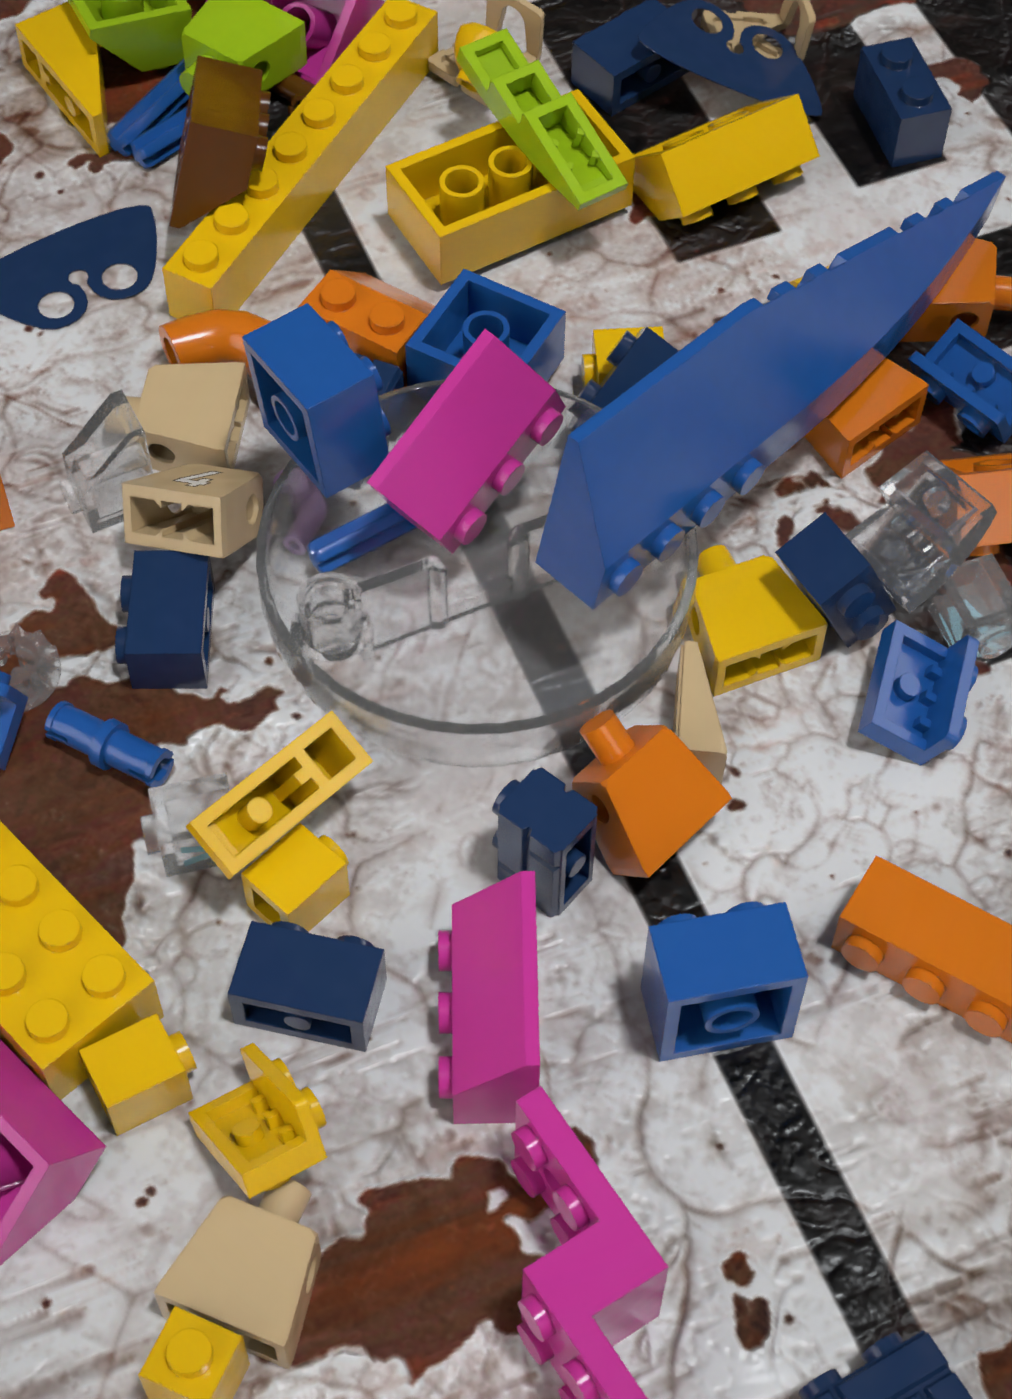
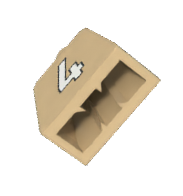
[122,464,264,558]

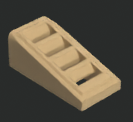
[673,641,727,784]

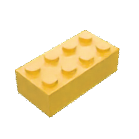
[385,89,635,285]
[0,821,164,1100]

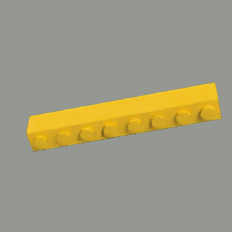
[162,0,438,319]

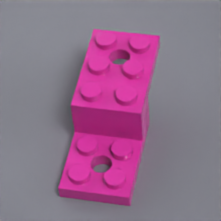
[511,1086,669,1399]

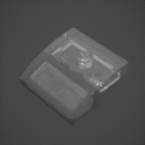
[846,450,997,613]

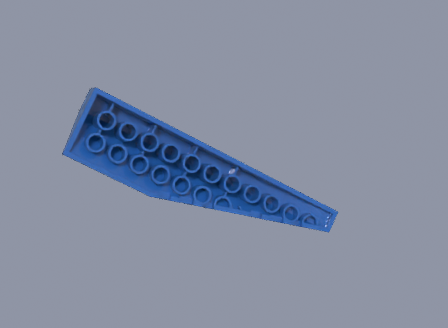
[535,170,1006,610]

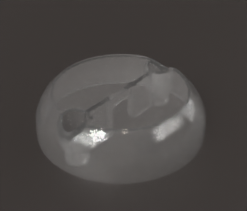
[256,379,699,768]

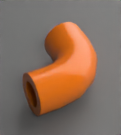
[159,309,272,381]

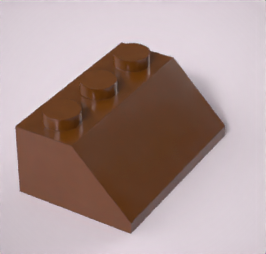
[169,55,271,229]

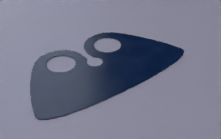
[638,0,823,116]
[0,205,157,329]

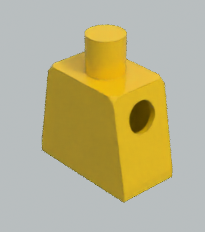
[686,545,828,697]

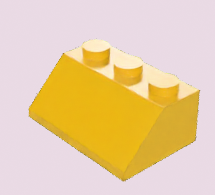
[633,93,820,226]

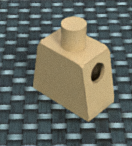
[106,362,250,471]
[154,1179,321,1370]

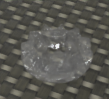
[0,623,61,712]

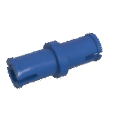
[44,700,174,789]

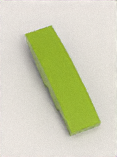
[457,28,628,210]

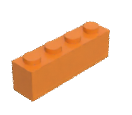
[831,855,1012,1043]

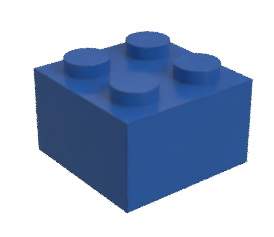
[405,269,566,401]
[242,303,391,498]
[641,901,808,1062]

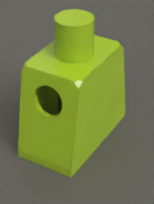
[179,0,307,96]

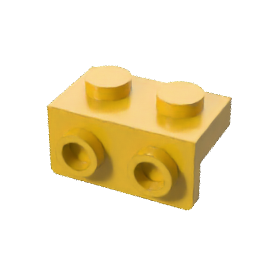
[188,1043,327,1199]

